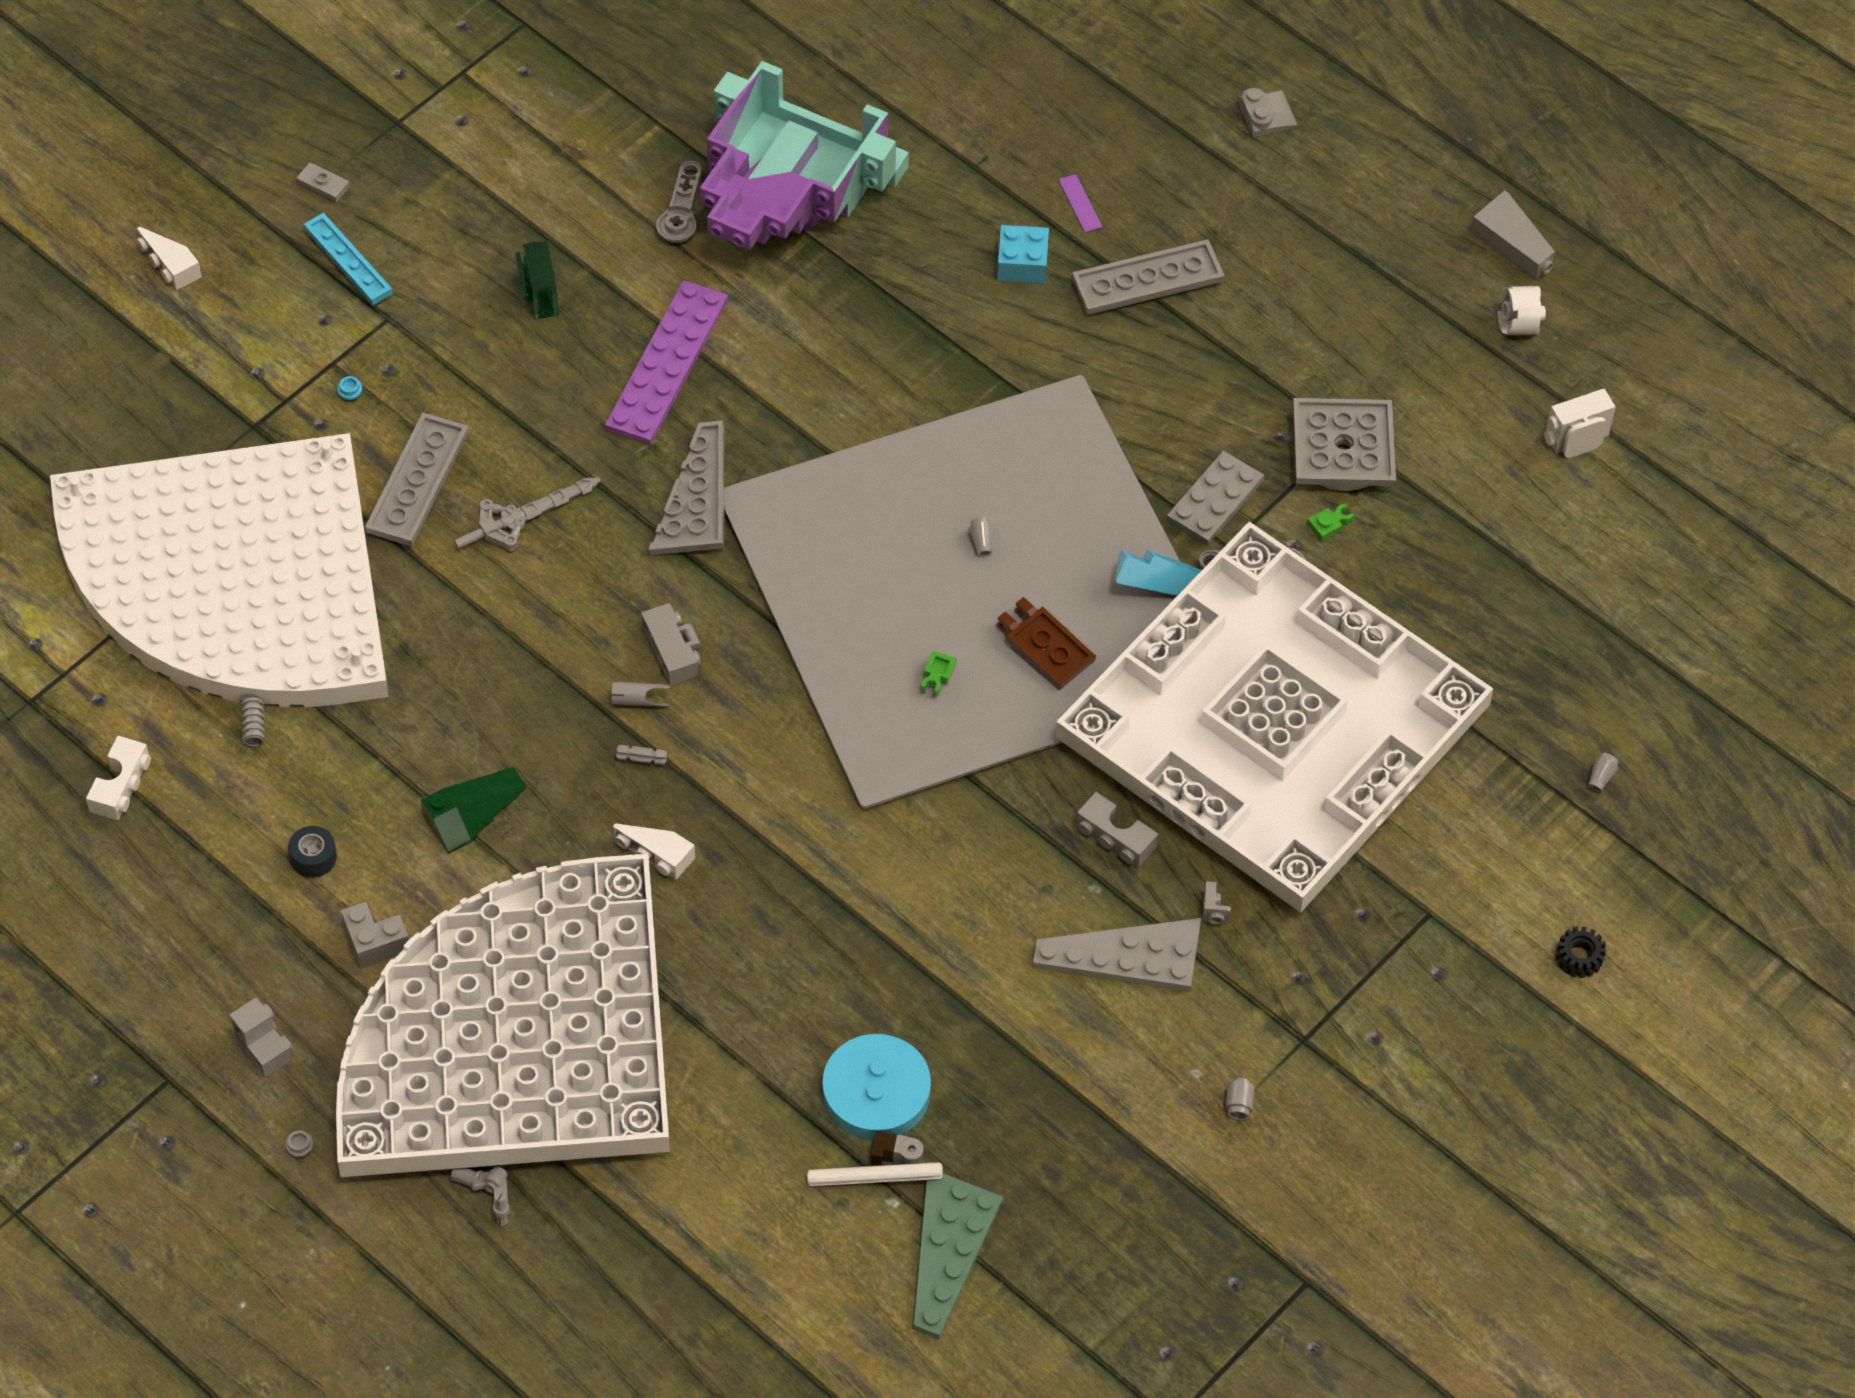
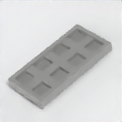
[1167,451,1264,546]

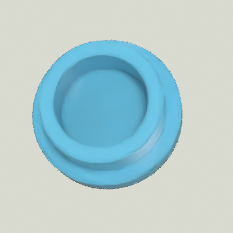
[337,376,362,400]

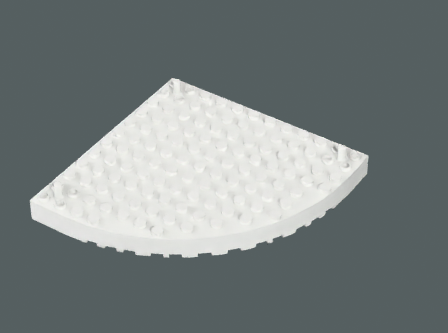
[50,433,389,707]
[336,854,670,1177]

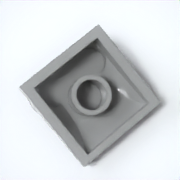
[1238,88,1298,138]

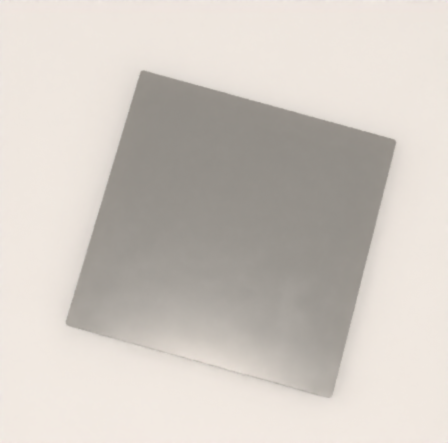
[724,375,1180,809]

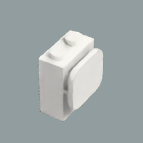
[1544,389,1616,458]

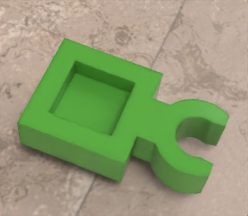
[1307,504,1354,542]
[921,651,957,697]

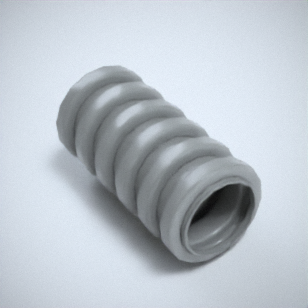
[241,697,265,746]

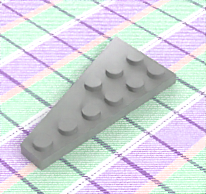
[648,420,725,555]
[1033,918,1201,991]

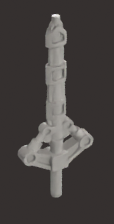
[454,477,601,552]

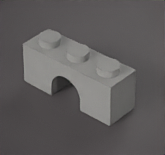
[1076,792,1159,868]

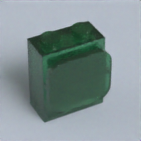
[515,241,559,319]

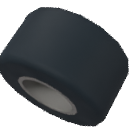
[288,826,337,878]

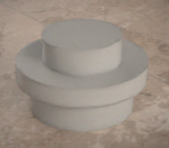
[286,1131,313,1157]

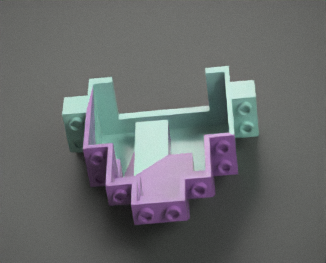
[700,61,909,250]

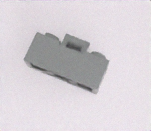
[641,603,701,685]

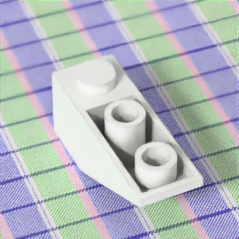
[136,227,201,290]
[613,824,695,880]

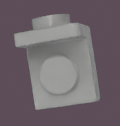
[1202,881,1231,925]

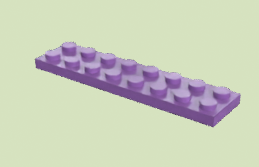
[605,280,728,446]

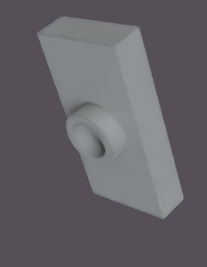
[296,162,350,203]

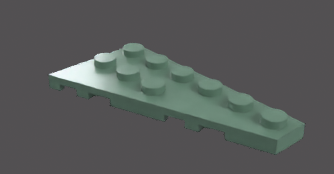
[914,1173,1003,1339]

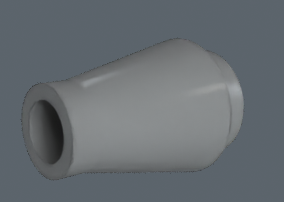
[969,517,993,557]
[1587,753,1619,793]

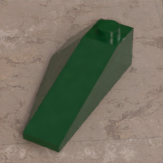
[421,767,526,854]

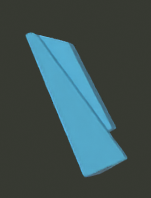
[1116,549,1202,596]

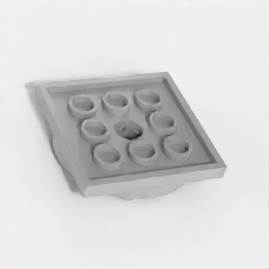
[1293,398,1396,491]

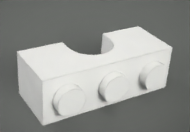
[86,736,151,820]

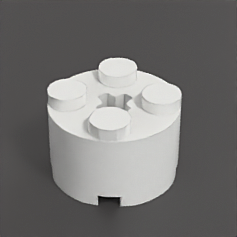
[1498,286,1546,335]

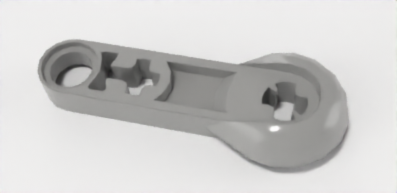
[656,161,701,243]

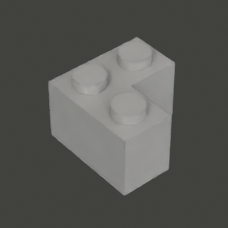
[341,902,409,969]
[229,997,292,1078]

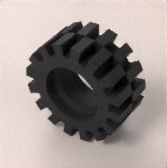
[1556,926,1606,978]

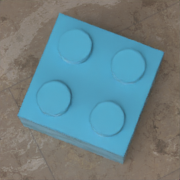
[997,225,1049,284]

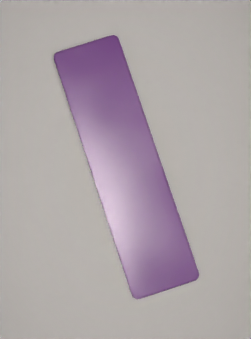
[1059,174,1102,232]

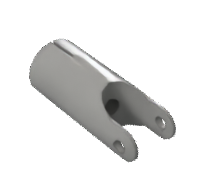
[611,682,670,707]

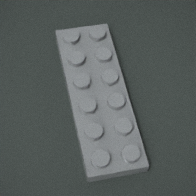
[1072,239,1225,315]
[365,412,469,547]

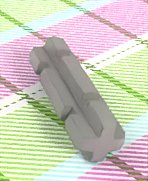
[616,745,667,765]

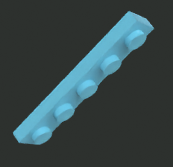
[304,213,393,306]

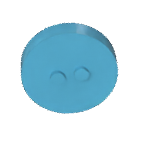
[823,1034,931,1140]

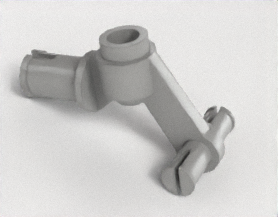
[451,1167,510,1226]

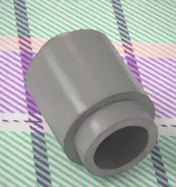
[1225,1078,1255,1120]

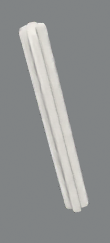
[807,1163,943,1186]

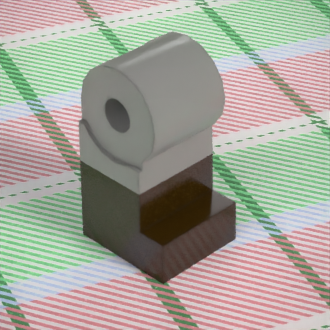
[870,1131,924,1166]

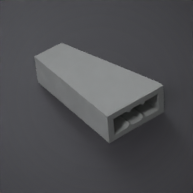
[1471,190,1555,280]

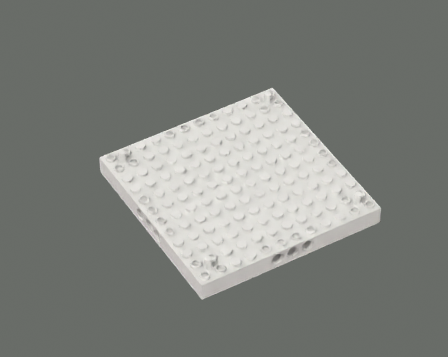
[1056,522,1493,913]

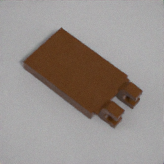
[996,597,1096,690]

